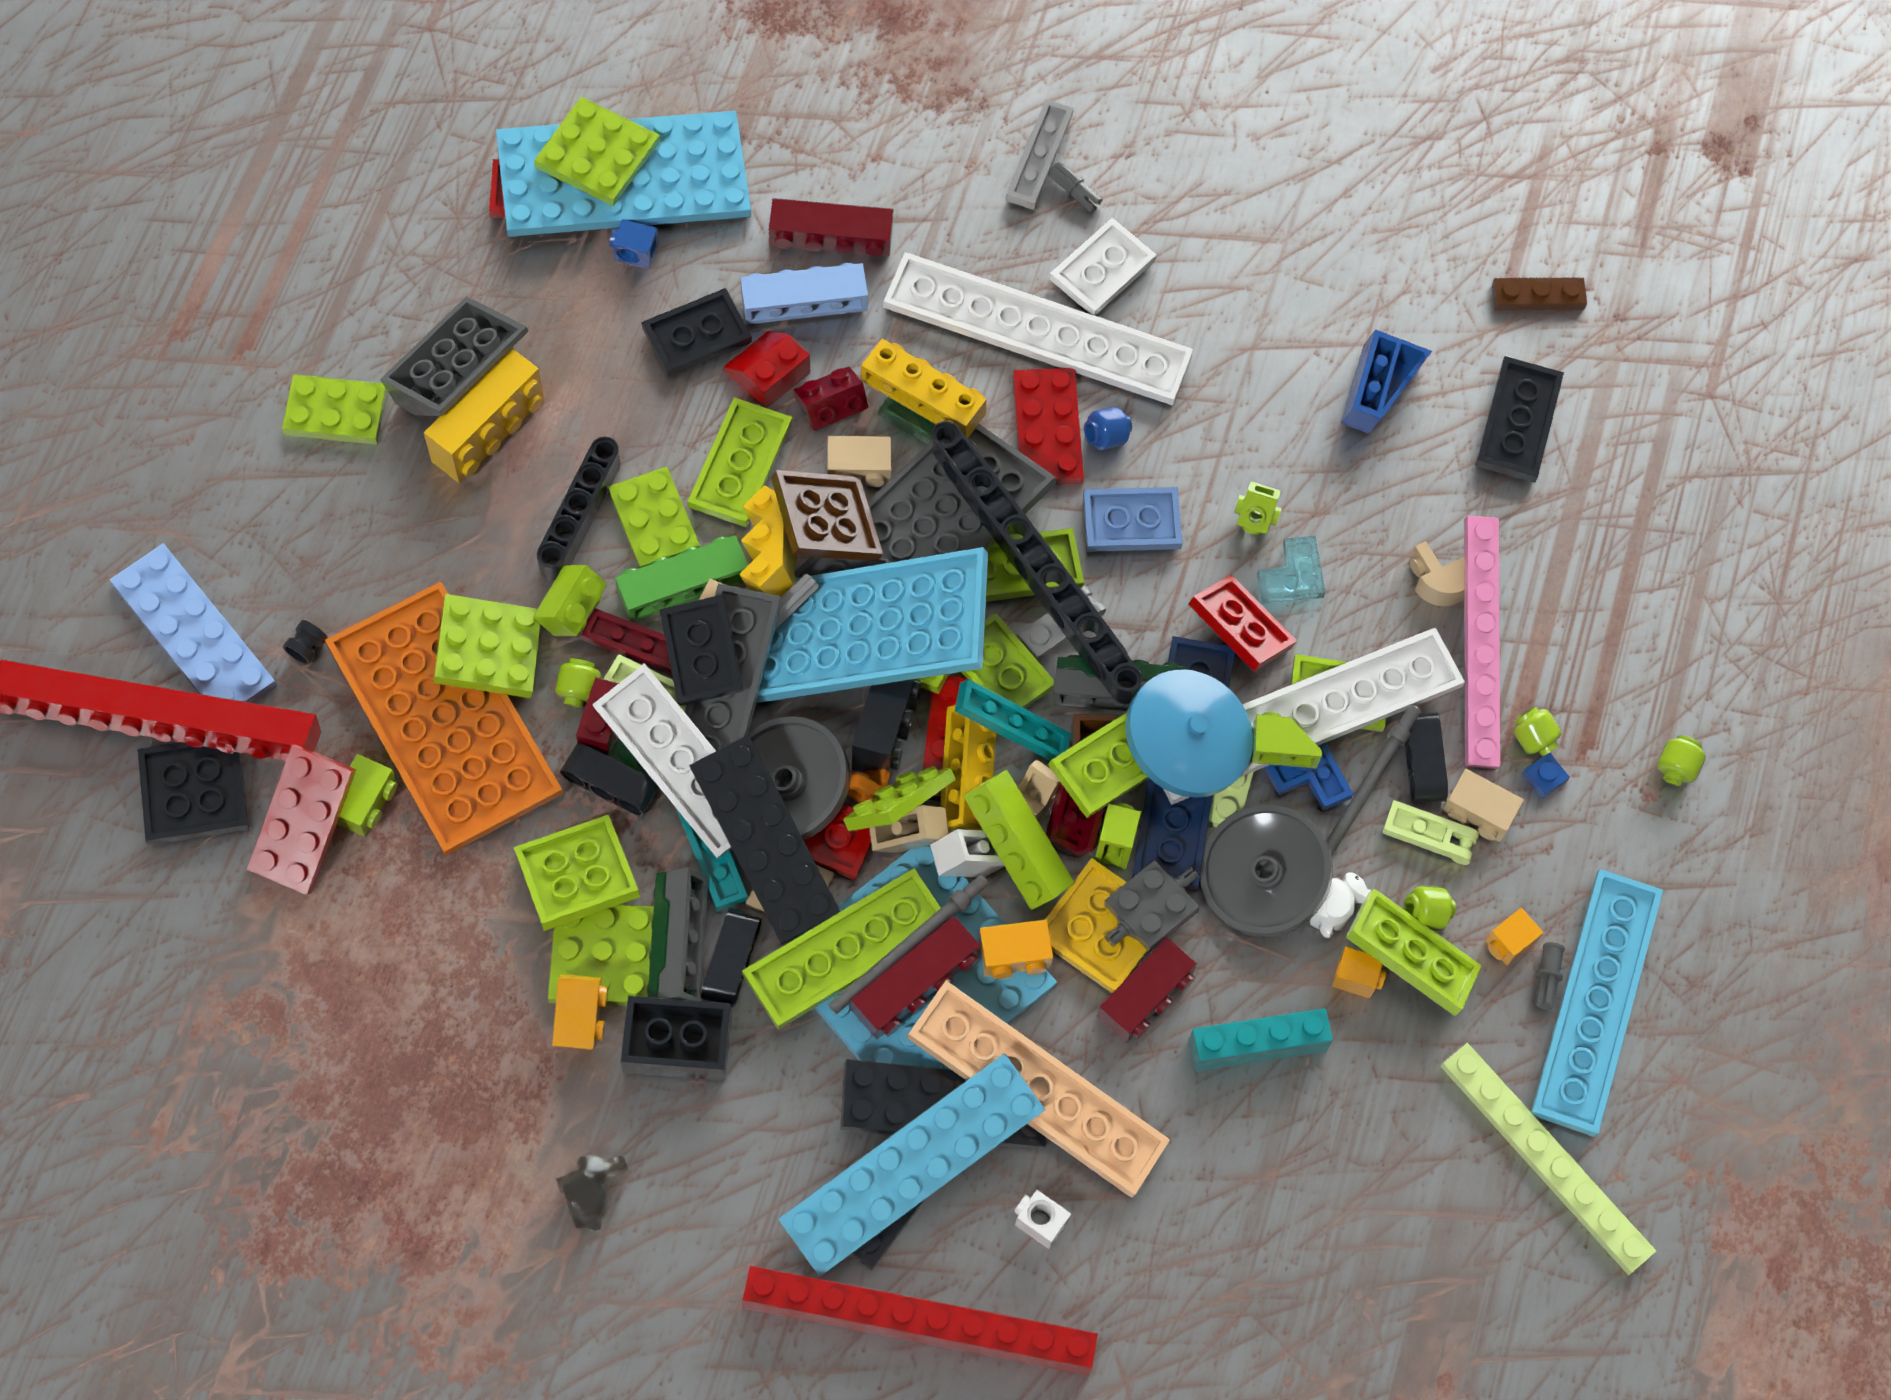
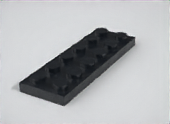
[689,735,841,945]
[840,1059,1046,1150]

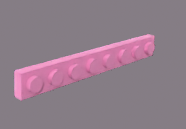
[1464,516,1500,769]

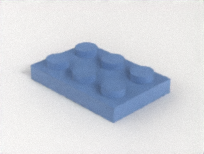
[1083,487,1182,552]

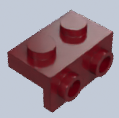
[793,366,869,430]
[1046,783,1107,857]

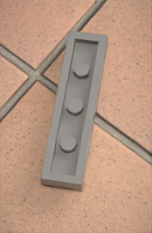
[1006,99,1074,210]

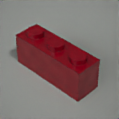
[1097,937,1197,1043]

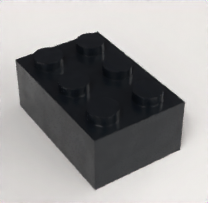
[852,679,922,778]
[621,996,732,1081]

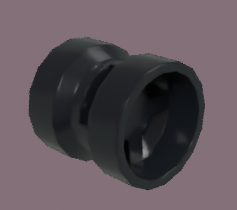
[282,620,328,665]

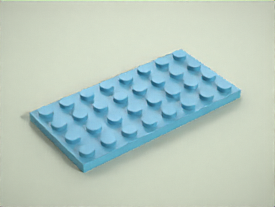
[496,111,751,237]
[745,547,988,703]

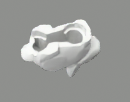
[1310,873,1371,938]

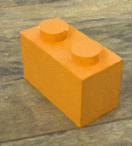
[978,920,1053,979]
[552,974,608,1049]

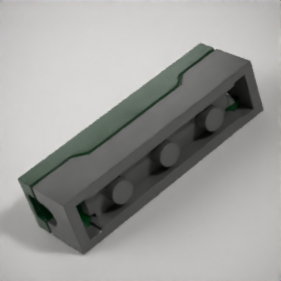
[1053,655,1187,711]
[647,867,708,1001]

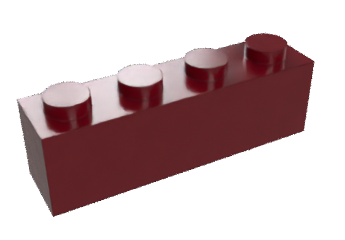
[769,198,894,257]
[851,916,981,1040]

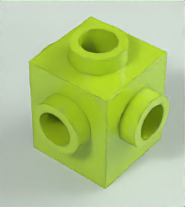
[1234,481,1282,535]

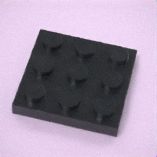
[137,742,249,846]

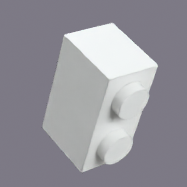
[930,829,1004,877]

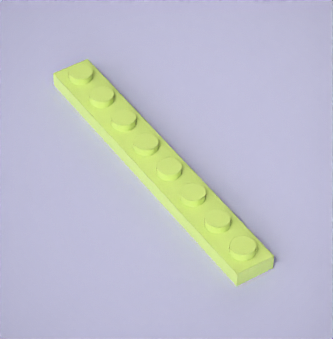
[1440,1042,1656,1276]

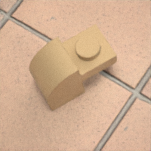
[1410,541,1464,606]
[1018,759,1061,822]

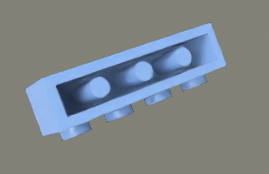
[740,263,868,325]

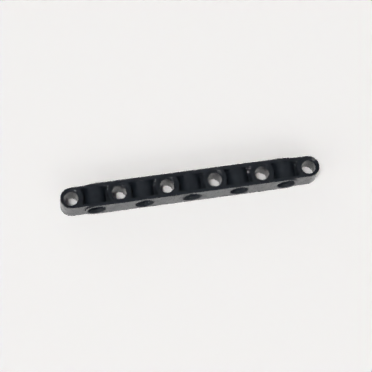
[932,421,1142,704]

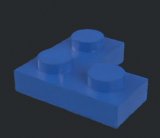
[1264,743,1353,811]

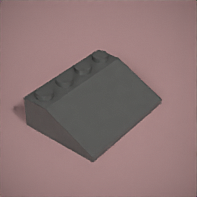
[380,296,529,416]

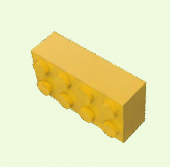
[424,348,544,483]

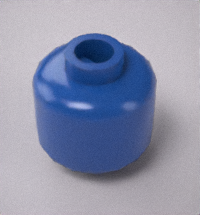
[1084,407,1132,450]

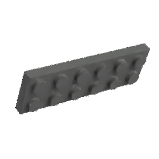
[685,583,783,751]

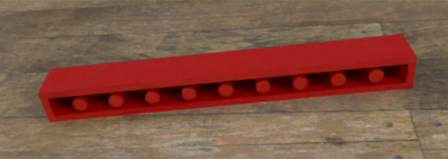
[0,659,321,762]
[742,1266,1098,1376]

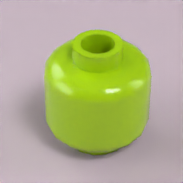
[555,658,601,708]
[1513,706,1562,756]
[1657,735,1706,786]
[1404,886,1456,930]

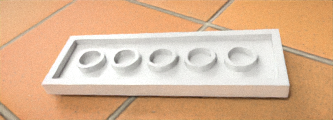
[592,664,731,859]

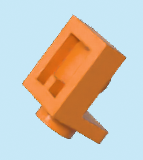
[847,769,890,803]

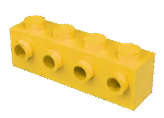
[861,338,987,439]
[940,705,996,834]

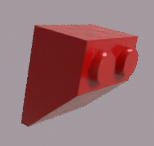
[723,330,810,408]

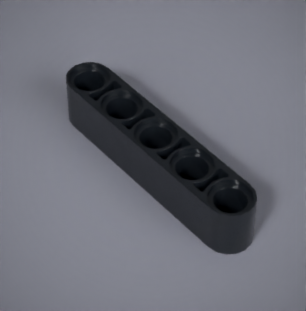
[536,436,621,581]

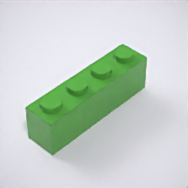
[615,535,748,622]

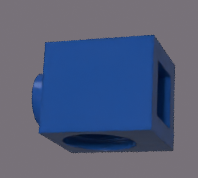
[610,219,659,269]

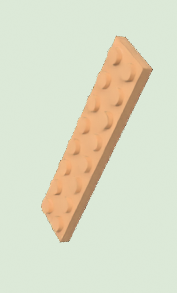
[906,981,1170,1198]

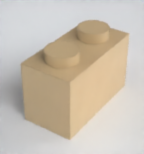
[827,436,891,487]
[1442,768,1524,842]
[870,805,948,853]

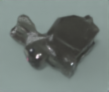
[556,1155,628,1232]

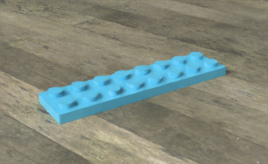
[1531,869,1663,1137]
[779,1053,1045,1277]

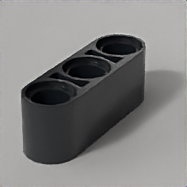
[1404,712,1448,803]
[560,743,659,816]
[701,908,762,1008]

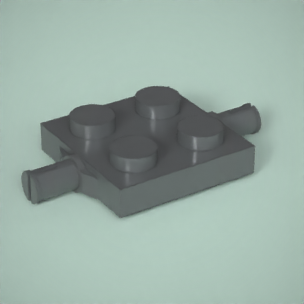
[1104,860,1200,952]

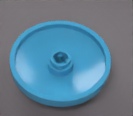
[1125,670,1253,798]

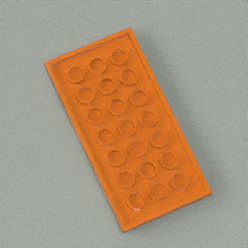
[325,581,563,856]

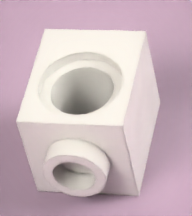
[1014,1190,1071,1249]

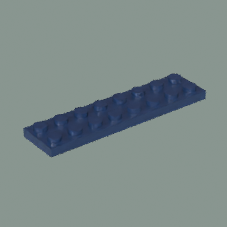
[1132,636,1235,891]

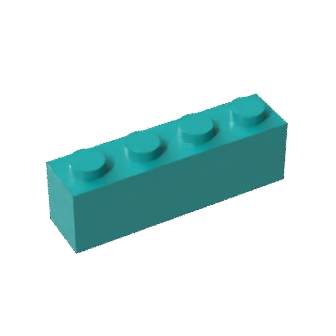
[1188,1008,1333,1072]

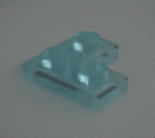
[1257,536,1326,604]

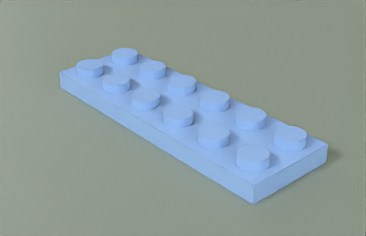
[110,543,277,703]

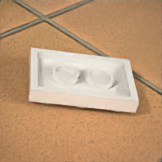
[1049,218,1157,316]

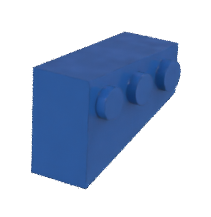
[1341,329,1432,434]

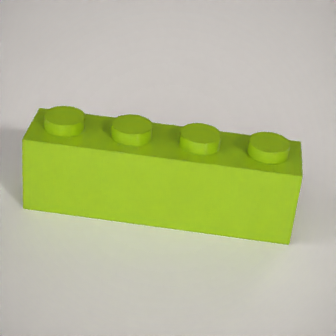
[963,769,1075,910]

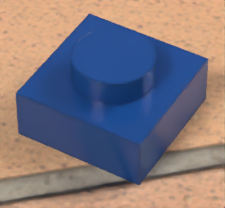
[1522,753,1570,799]

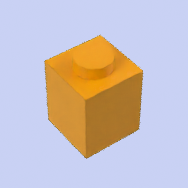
[1485,907,1544,966]
[1332,946,1387,999]

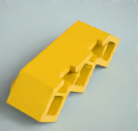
[739,485,797,597]

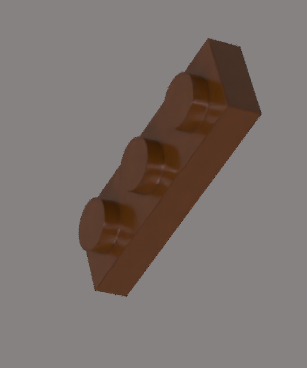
[1492,277,1587,311]

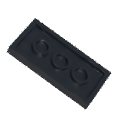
[1475,356,1564,483]

